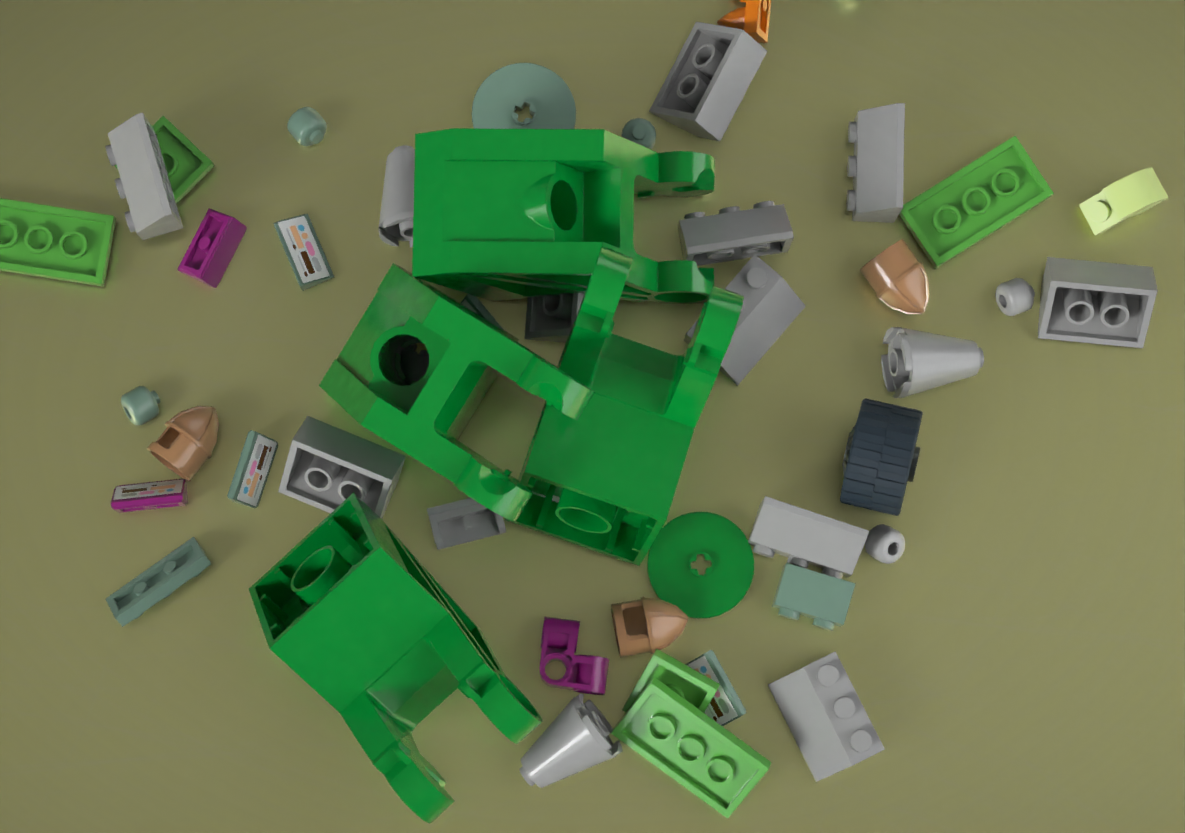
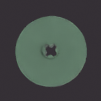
[472,63,576,129]

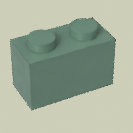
[772,563,856,631]

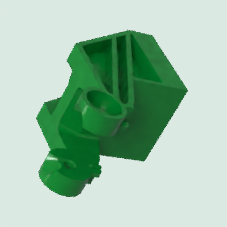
[412,128,715,304]
[505,246,744,566]
[319,263,595,522]
[249,492,543,824]

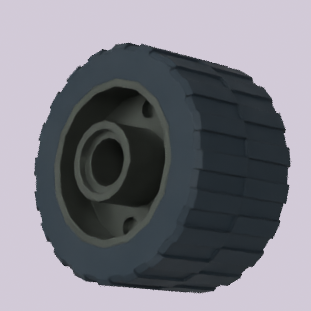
[840,398,923,516]

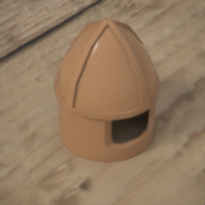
[860,239,929,314]
[147,406,219,481]
[611,597,688,658]

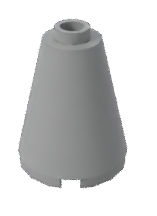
[378,145,415,247]
[881,327,984,398]
[519,693,623,788]

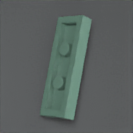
[105,537,211,627]

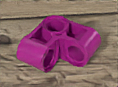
[539,616,609,695]

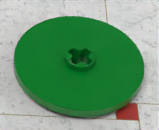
[647,512,754,619]

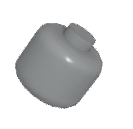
[995,278,1035,316]
[865,524,905,564]

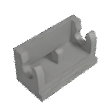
[427,498,507,550]

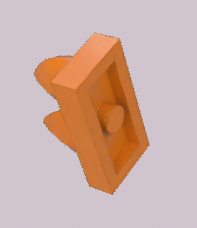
[717,0,771,43]

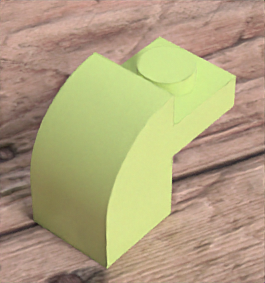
[1079,167,1168,235]

